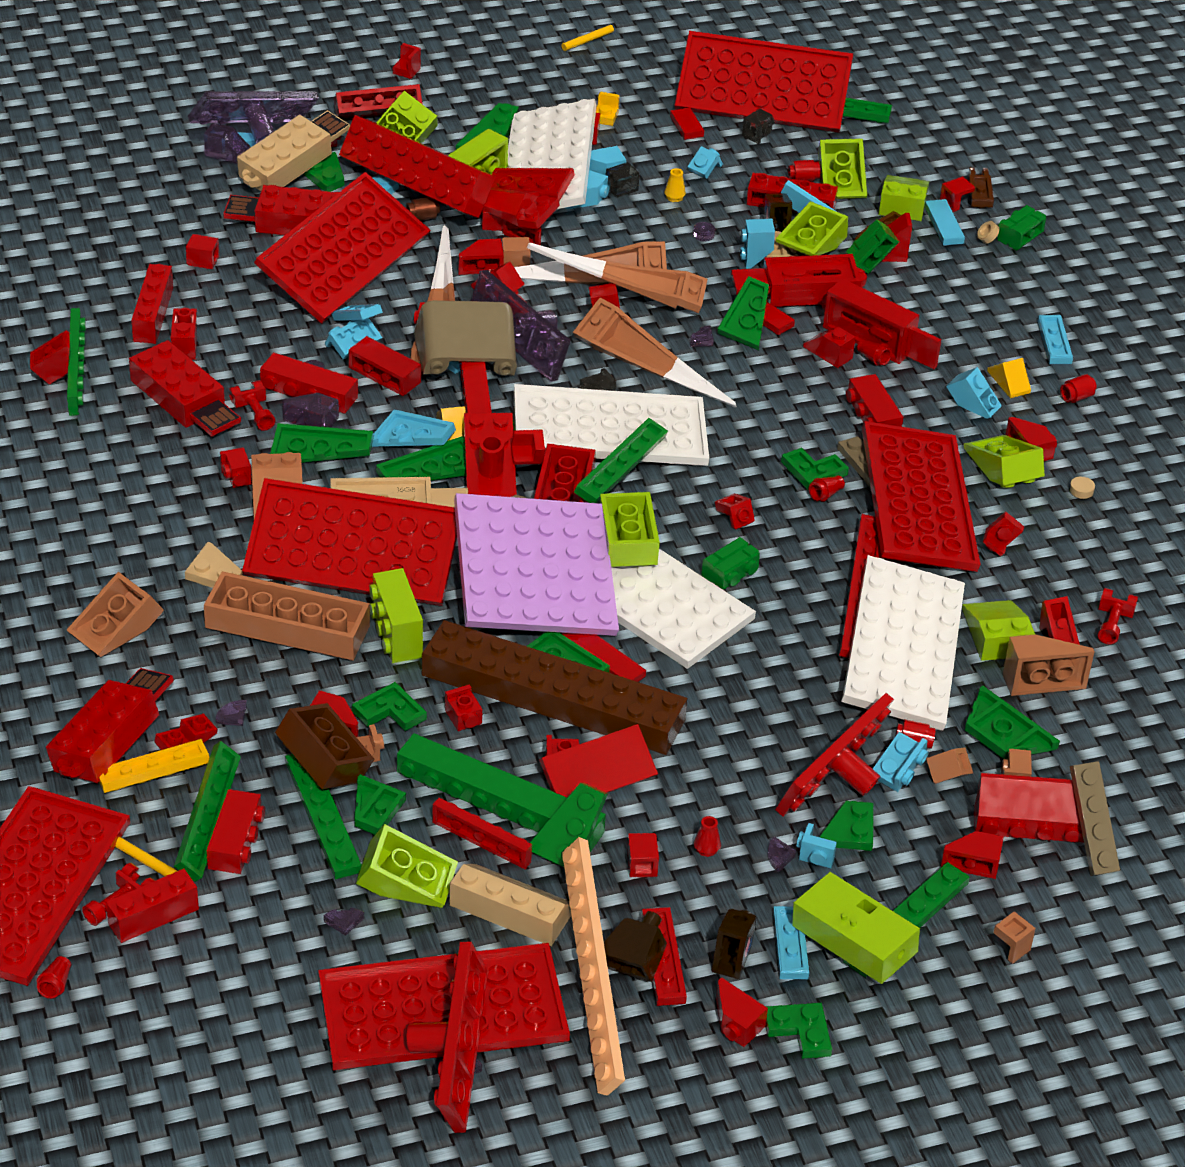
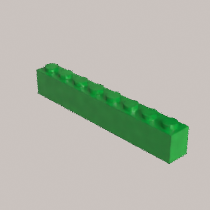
[397,733,606,852]

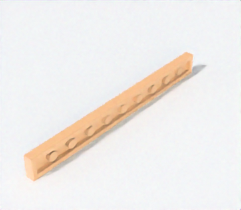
[562,837,625,1096]

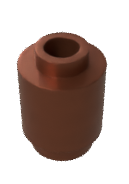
[406,197,440,221]

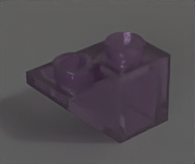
[204,123,251,164]
[282,393,339,428]

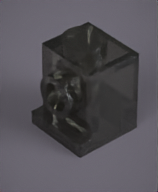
[742,108,775,144]
[578,368,616,391]

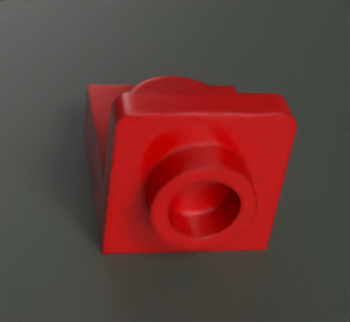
[714,493,755,529]
[983,511,1024,556]

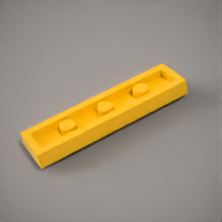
[99,739,209,793]

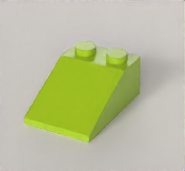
[818,139,867,199]
[879,175,929,221]
[776,201,848,256]
[964,435,1045,488]
[962,600,1035,661]
[356,824,458,908]

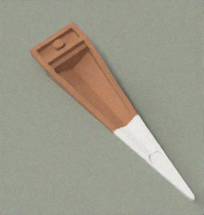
[411,225,455,371]
[486,241,667,287]
[527,243,708,313]
[573,298,737,407]

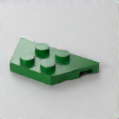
[965,686,1060,759]

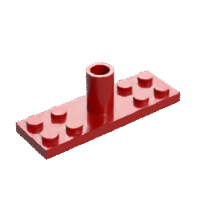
[464,413,517,497]
[775,693,894,817]
[407,942,488,1133]

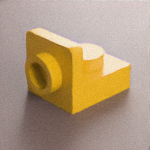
[596,92,620,126]

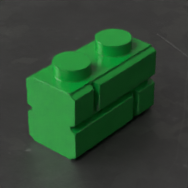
[997,205,1046,250]
[846,219,899,274]
[701,537,760,590]

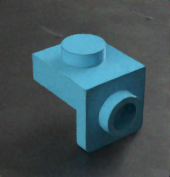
[687,146,723,179]
[796,823,837,868]

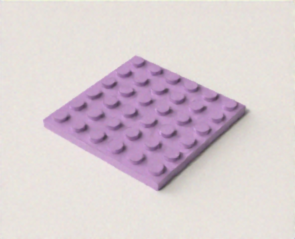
[454,493,619,636]

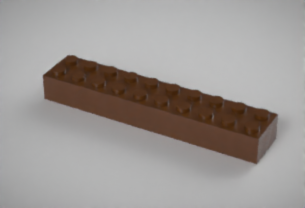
[422,620,688,755]

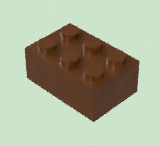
[275,703,374,789]

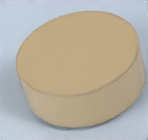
[977,221,999,244]
[1070,477,1095,499]

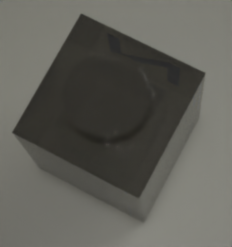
[606,162,640,198]

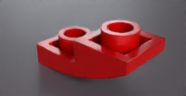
[154,713,218,750]

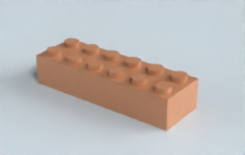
[204,571,370,660]

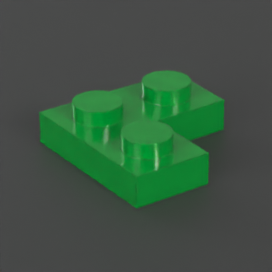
[781,447,849,490]
[352,682,427,731]
[766,1003,832,1059]

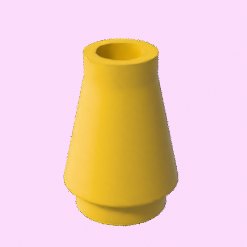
[664,168,686,202]

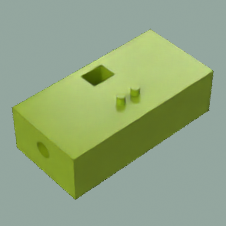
[792,872,920,984]

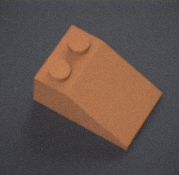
[251,452,302,518]
[67,572,164,657]
[1003,635,1095,696]

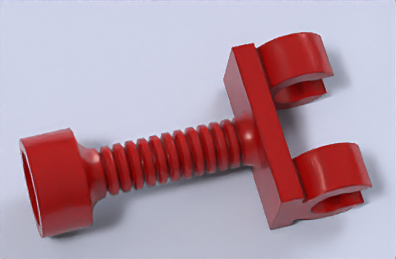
[229,380,275,431]
[1098,588,1139,644]
[82,863,155,926]

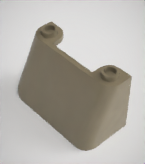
[414,300,517,375]

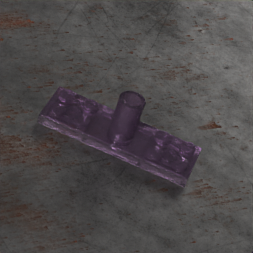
[188,91,319,144]
[471,270,571,381]

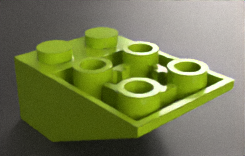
[376,91,438,143]

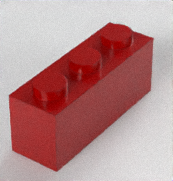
[349,336,421,396]
[846,374,904,427]
[207,789,265,874]
[106,869,199,943]

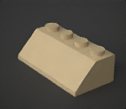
[450,864,572,946]

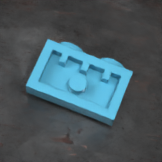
[325,318,383,359]
[873,732,929,792]

